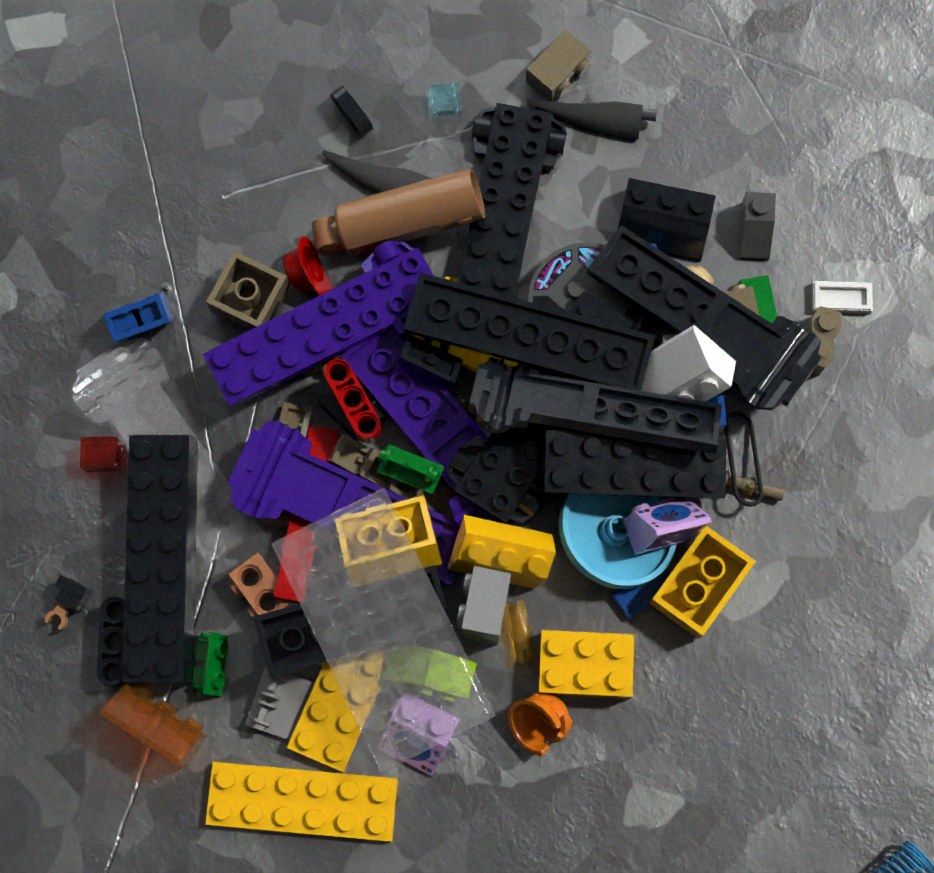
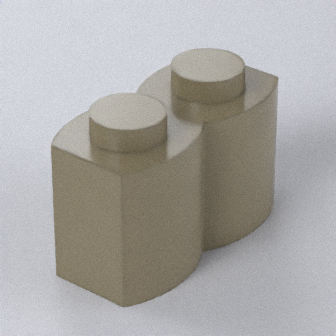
[806,306,842,376]

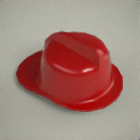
[282,236,333,296]

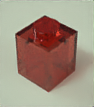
[80,436,127,472]

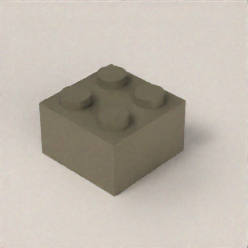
[206,251,290,330]

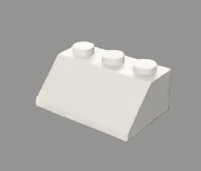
[641,325,736,402]

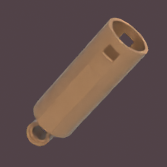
[312,167,486,256]

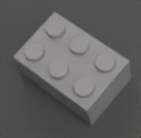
[457,566,511,645]

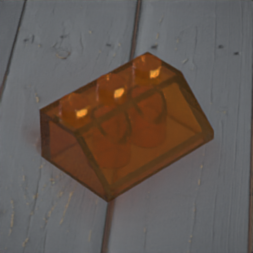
[99,683,207,767]

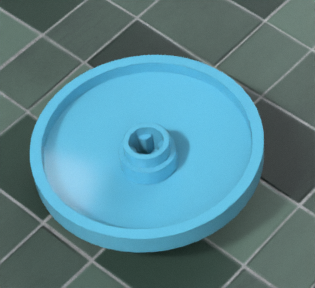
[559,495,677,589]

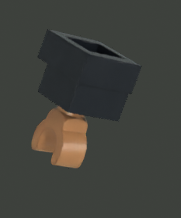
[45,575,93,630]

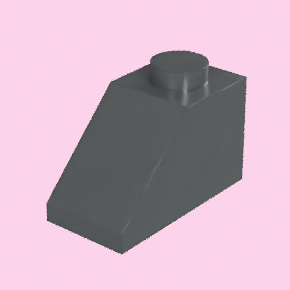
[739,192,776,260]

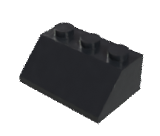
[618,178,716,261]

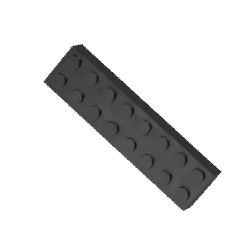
[122,435,198,683]

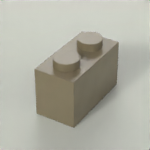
[526,29,591,101]

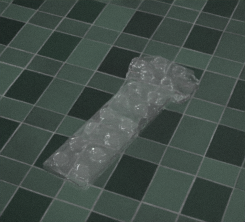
[72,338,262,564]

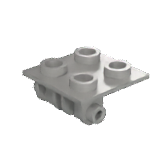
[245,666,315,740]

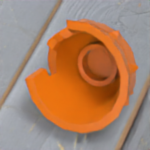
[507,693,573,757]

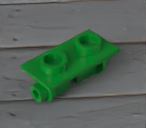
[377,444,444,495]
[192,632,228,697]

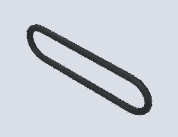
[724,411,763,507]

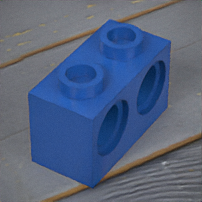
[103,291,174,342]

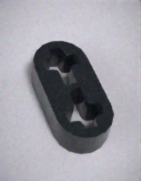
[330,86,374,138]

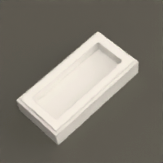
[811,281,873,314]

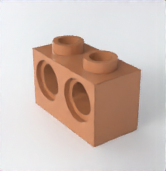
[229,552,296,619]

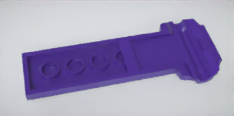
[203,241,434,409]
[340,328,542,528]
[227,421,460,586]

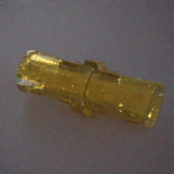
[506,600,536,665]

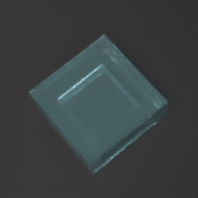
[430,82,462,116]

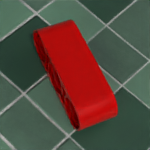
[324,359,382,444]

